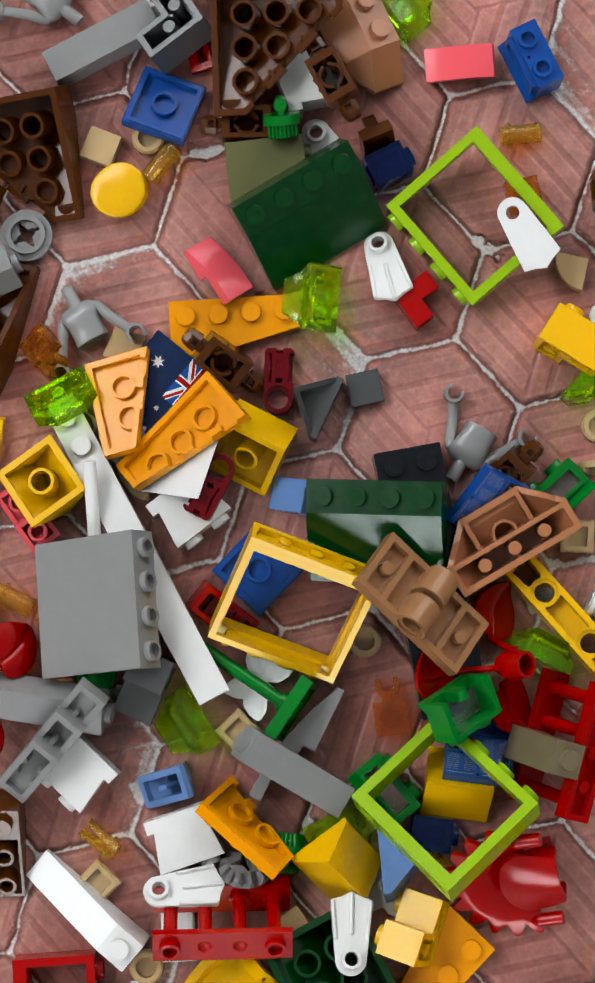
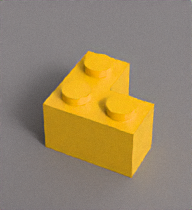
[531,302,595,377]
[374,887,451,968]

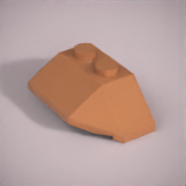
[318,0,404,95]
[447,486,583,598]

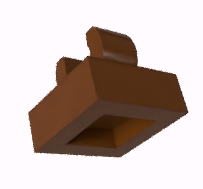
[358,114,396,160]

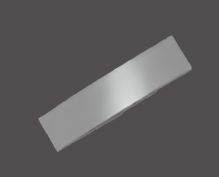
[0,677,110,804]
[249,687,345,801]

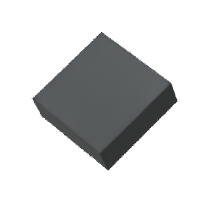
[345,369,385,409]

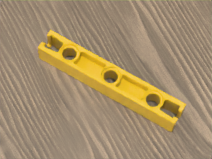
[503,556,595,678]

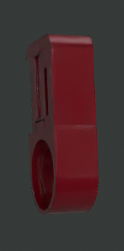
[263,348,295,416]
[183,453,235,521]

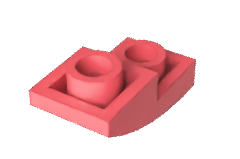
[424,43,496,84]
[183,237,253,305]
[0,488,61,553]

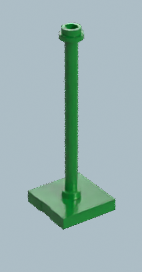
[205,641,319,741]

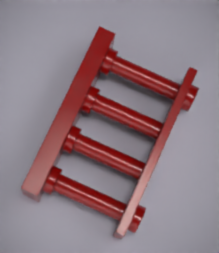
[508,667,595,824]
[152,875,293,961]

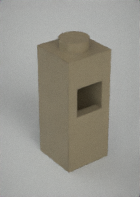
[504,724,586,780]

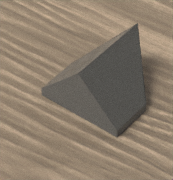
[293,376,344,443]

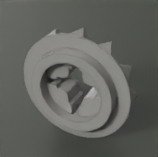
[0,210,53,263]
[219,851,270,889]

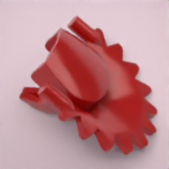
[444,830,567,936]

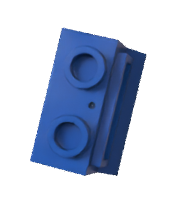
[498,19,564,104]

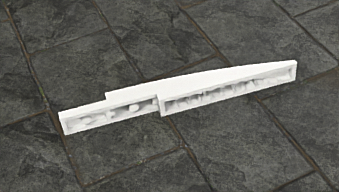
[45,397,230,706]

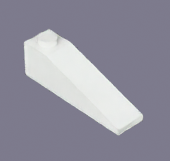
[26,849,150,972]

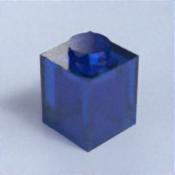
[363,140,416,194]
[409,812,459,854]

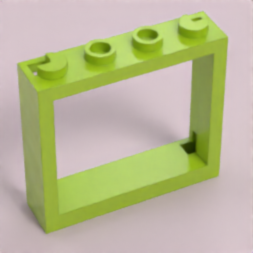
[386,126,564,307]
[351,722,541,902]

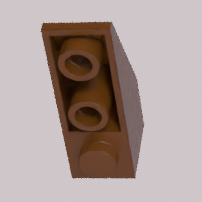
[0,789,26,897]

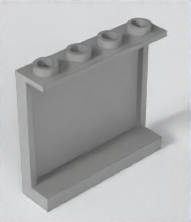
[35,529,161,679]

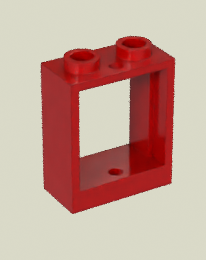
[12,949,105,983]

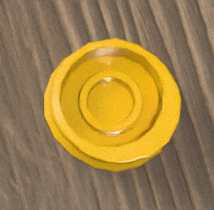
[90,162,149,218]

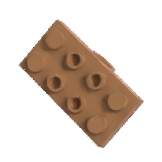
[352,532,489,676]

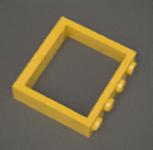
[207,521,372,684]

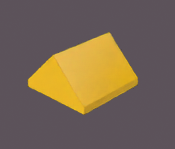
[0,435,85,528]
[419,746,494,823]
[292,817,381,899]

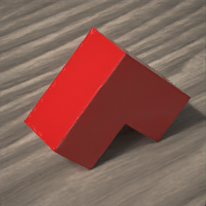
[395,270,438,330]

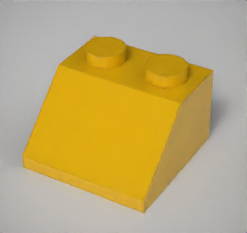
[210,398,298,496]

